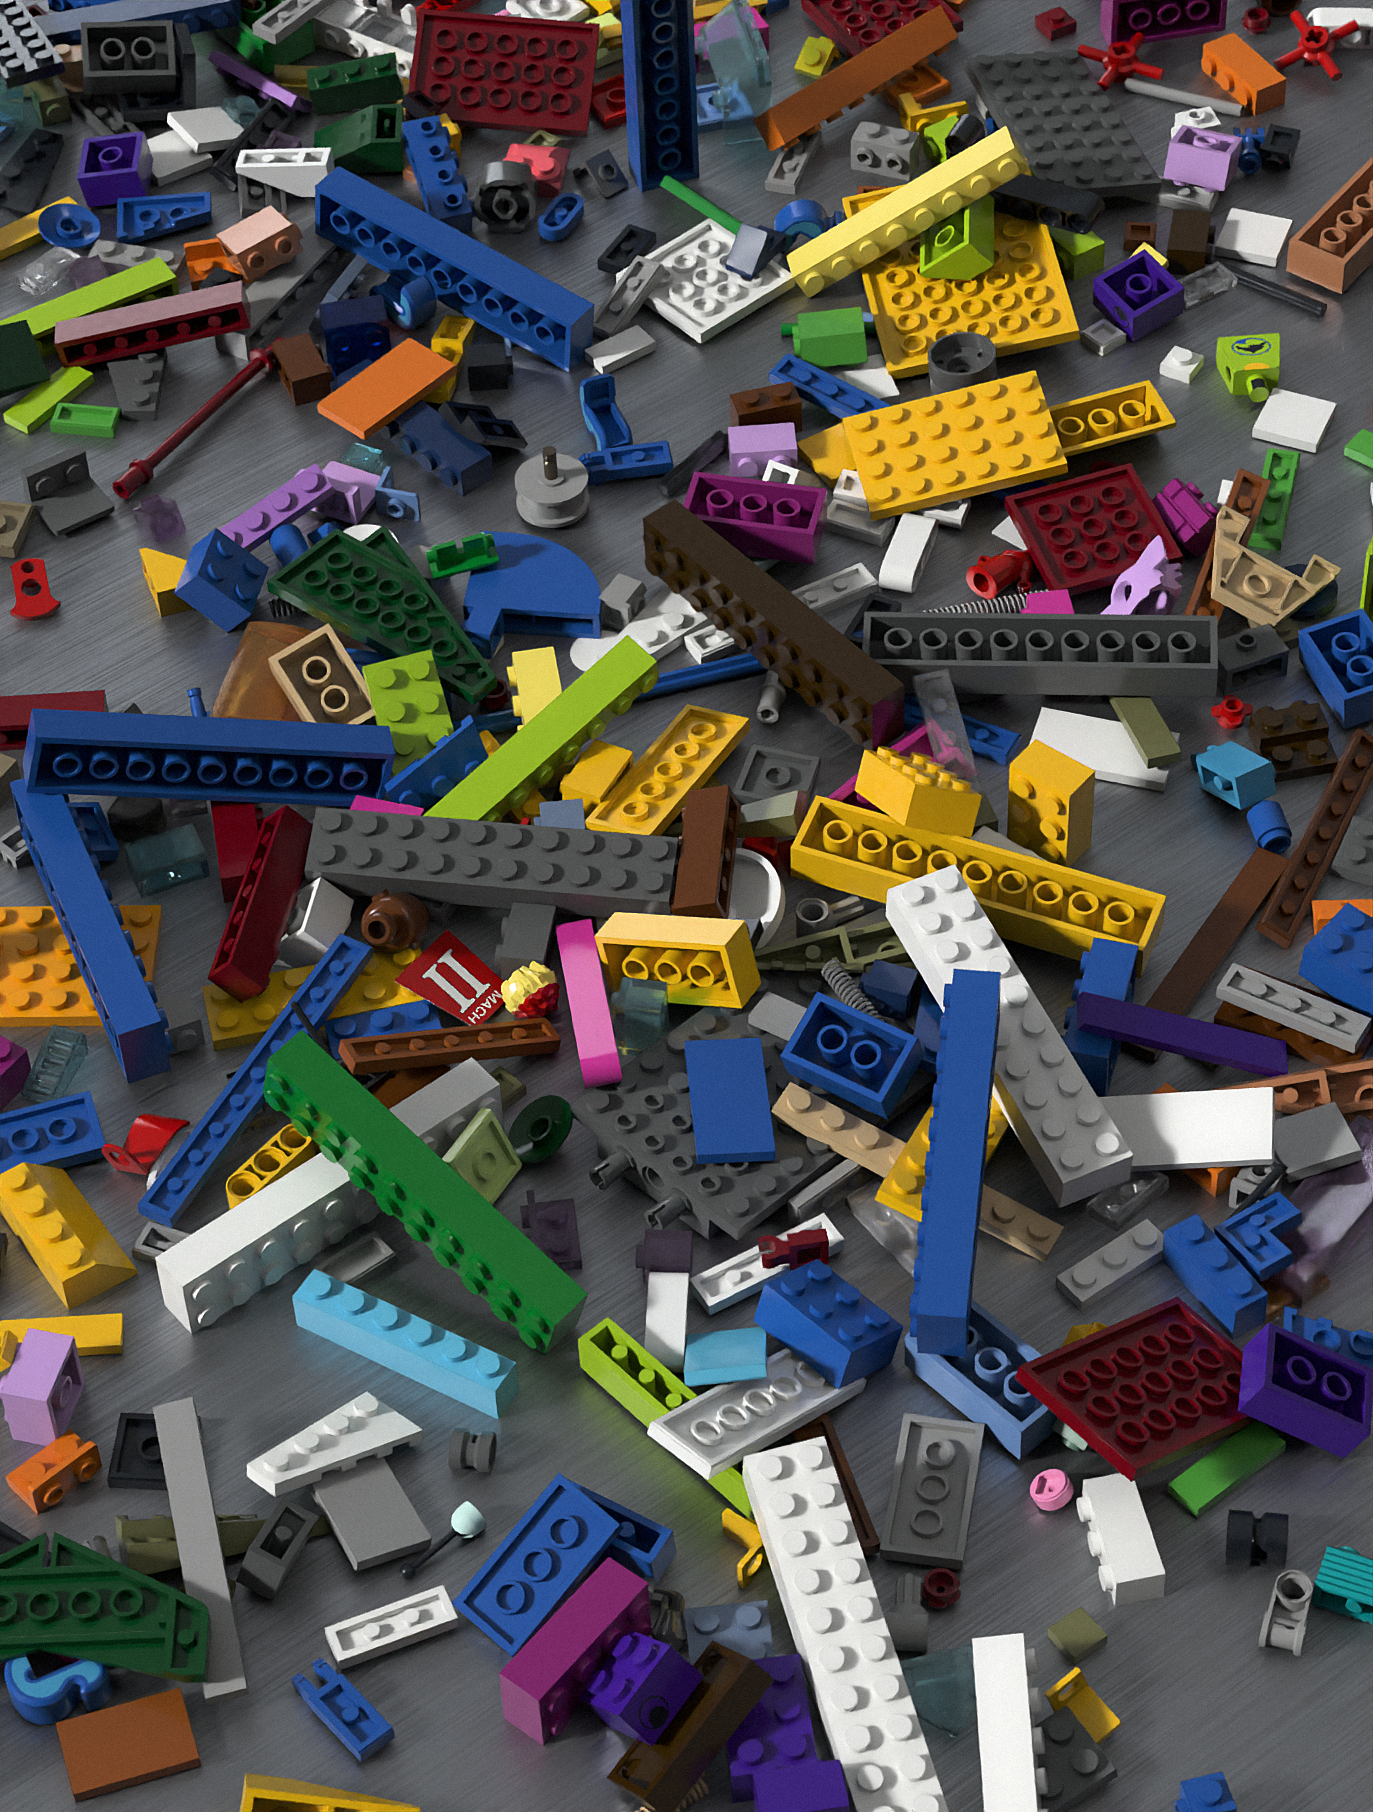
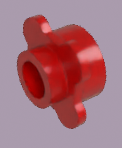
[1211,694,1253,729]

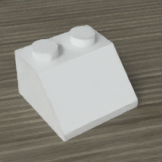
[273,877,354,968]

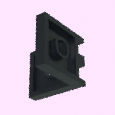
[116,23,196,124]

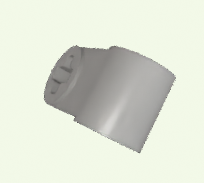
[1258,1570,1313,1657]

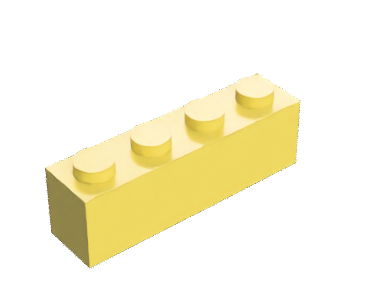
[506,646,576,789]

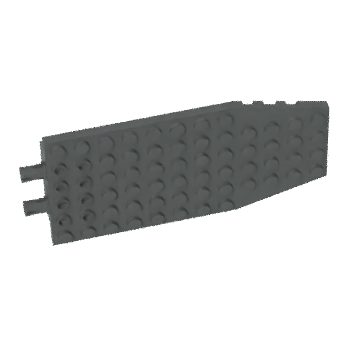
[571,906,937,1240]

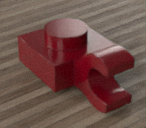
[758,1228,829,1270]

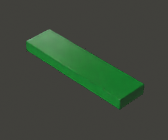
[660,176,743,235]

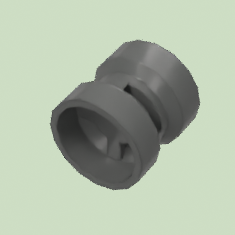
[448,1427,497,1473]

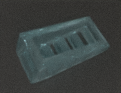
[21,1025,89,1103]

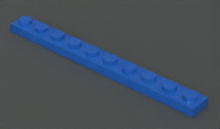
[769,353,1049,501]
[137,933,373,1228]

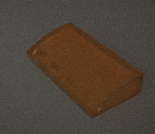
[208,621,314,721]

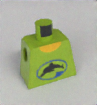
[1216,333,1280,402]

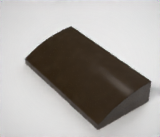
[606,1640,774,1812]

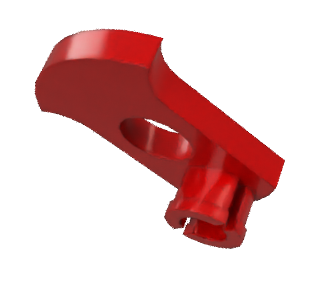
[10,558,61,621]

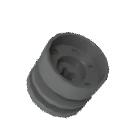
[928,332,998,396]

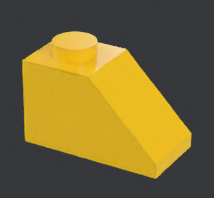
[139,547,194,617]

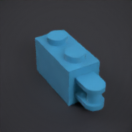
[1190,741,1277,810]

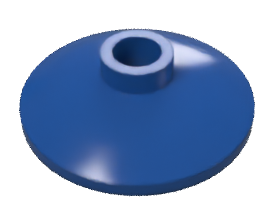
[38,203,101,250]

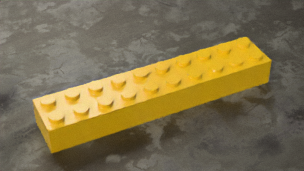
[790,795,1166,979]

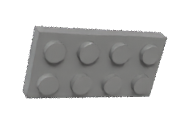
[880,1413,985,1570]

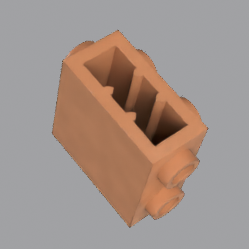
[216,205,304,281]

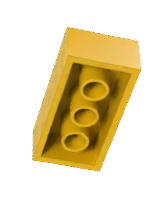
[854,746,982,838]
[594,912,762,1009]

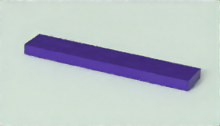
[1076,991,1288,1077]

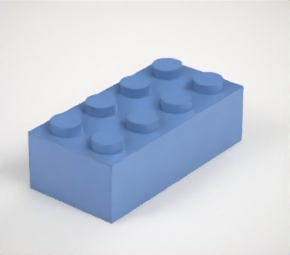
[904,1299,1058,1460]

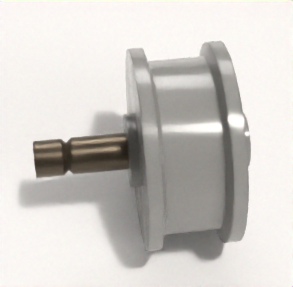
[515,446,590,528]

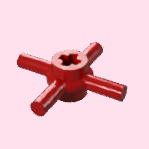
[1273,10,1360,82]
[1077,33,1165,92]

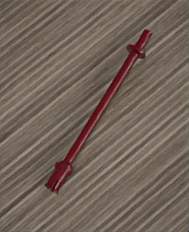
[112,337,284,499]

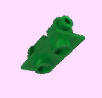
[426,531,500,581]

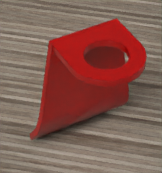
[101,1113,190,1175]

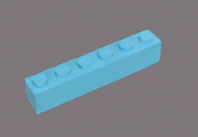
[292,1269,519,1419]

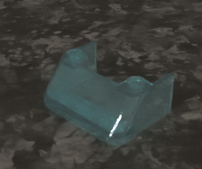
[694,0,772,145]

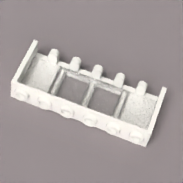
[310,0,417,80]

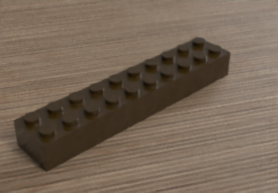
[643,499,904,751]

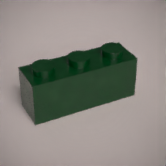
[306,52,405,116]

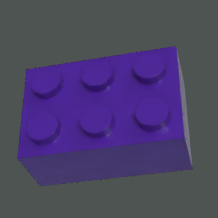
[1238,1322,1373,1458]
[724,1654,817,1803]

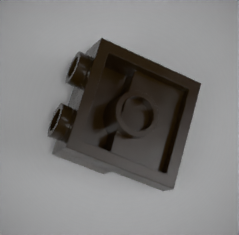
[1248,700,1339,783]

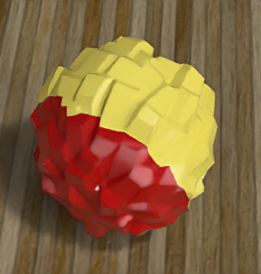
[501,961,561,1019]

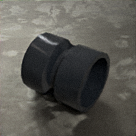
[1226,1509,1288,1569]

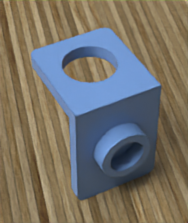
[374,466,421,521]

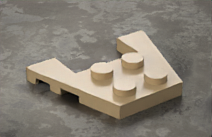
[1211,505,1342,629]

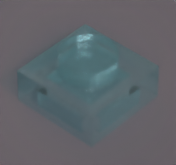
[221,96,261,124]
[338,442,383,474]

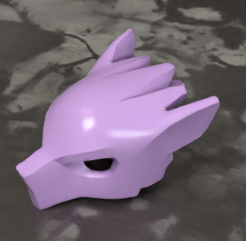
[1101,535,1183,615]

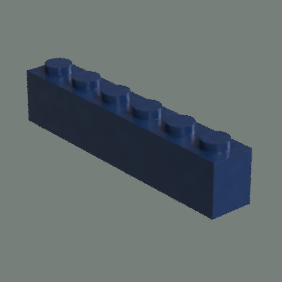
[337,358,494,496]

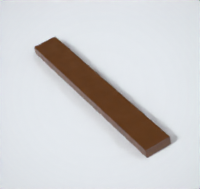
[1255,728,1373,949]
[1121,847,1289,1062]

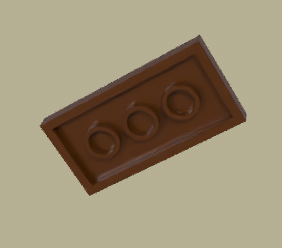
[1214,966,1373,1067]

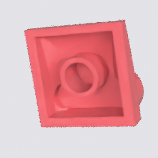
[502,143,570,198]

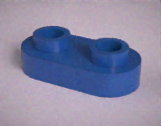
[538,193,584,241]

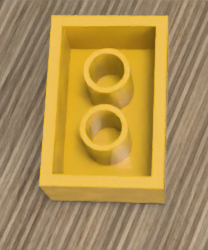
[1007,739,1095,868]

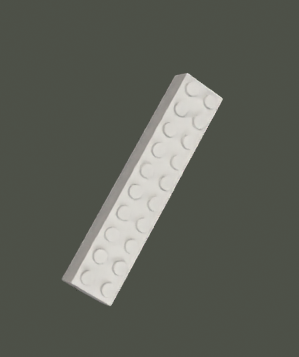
[886,864,1133,1208]
[155,1057,505,1334]
[742,1436,949,1812]

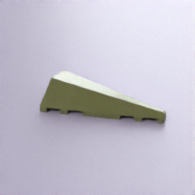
[661,790,810,838]
[754,921,921,976]
[115,1514,333,1575]

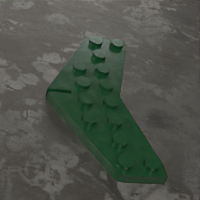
[0,1532,212,1683]

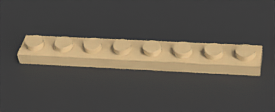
[771,1082,1064,1262]

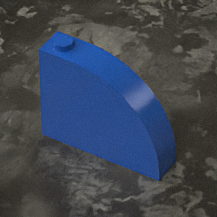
[463,531,603,639]

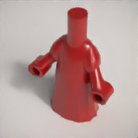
[966,549,1034,599]

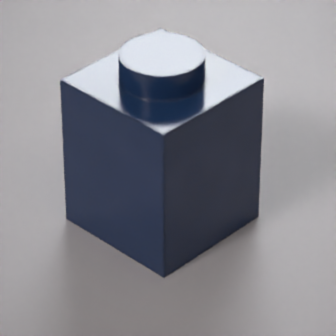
[858,959,919,1022]

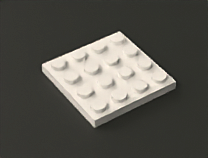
[616,218,795,343]

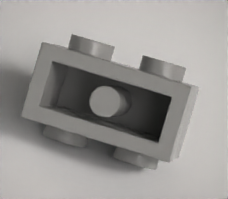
[851,121,920,181]

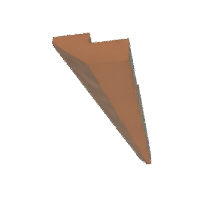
[1211,1058,1373,1126]

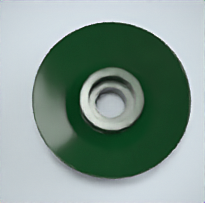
[508,1095,573,1163]

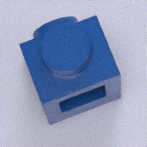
[461,601,504,660]

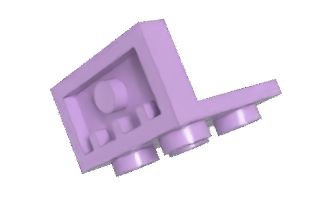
[294,461,386,525]

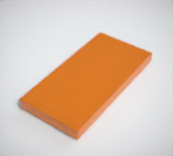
[317,337,457,440]

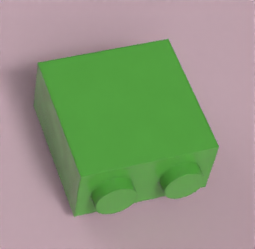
[792,307,868,370]

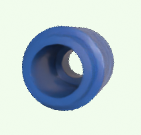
[1246,800,1292,854]

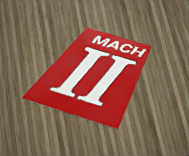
[394,929,504,1025]

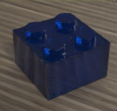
[318,295,391,378]

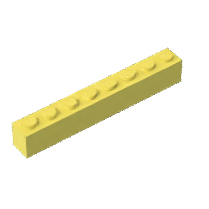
[786,126,1029,298]

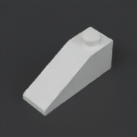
[235,148,335,198]

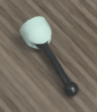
[399,1501,487,1580]

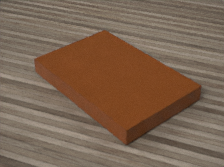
[55,1687,201,1802]

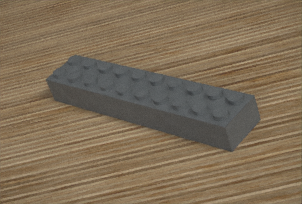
[862,612,1218,697]
[304,807,680,918]

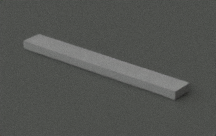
[153,1396,250,1705]

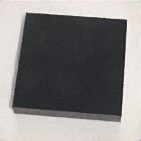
[107,1412,202,1491]

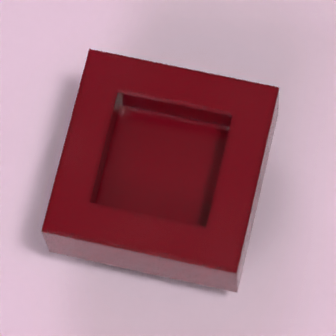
[1035,6,1077,41]

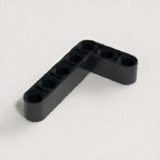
[945,114,1105,234]

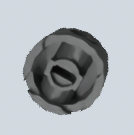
[474,160,538,234]

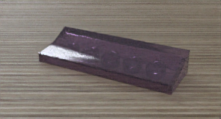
[1238,1115,1373,1308]

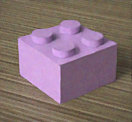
[1163,125,1243,193]
[0,1328,85,1446]

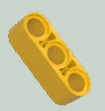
[225,1124,316,1210]

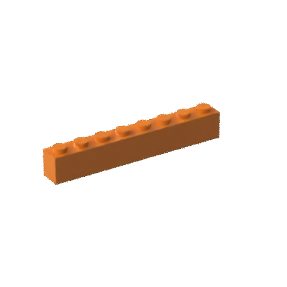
[752,5,958,152]

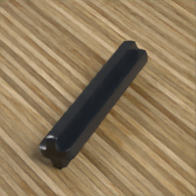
[658,430,728,496]

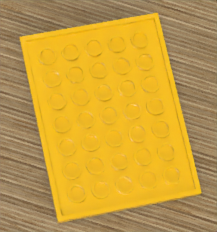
[842,158,1080,380]

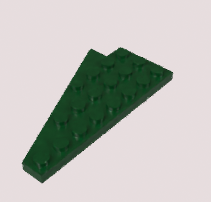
[267,526,497,705]

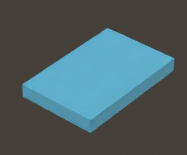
[684,1327,768,1387]

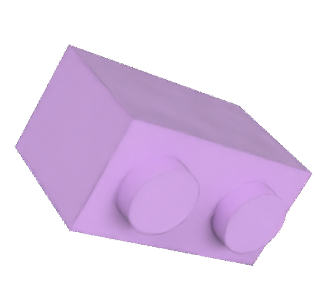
[728,422,798,478]

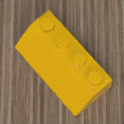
[1048,380,1176,457]
[0,1162,138,1310]

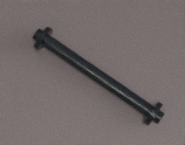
[1228,1161,1288,1219]

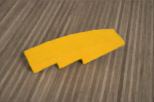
[422,315,477,404]

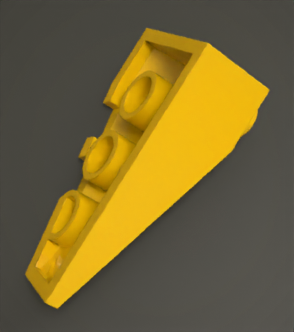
[240,1773,421,1812]

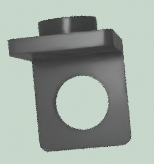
[572,149,629,198]

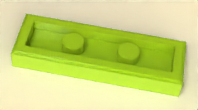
[3,366,94,435]

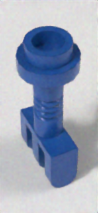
[1233,127,1265,174]

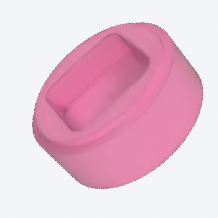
[1030,1469,1074,1511]

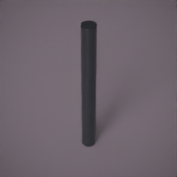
[1210,259,1327,316]

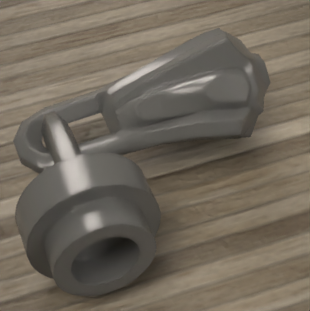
[642,1576,687,1650]

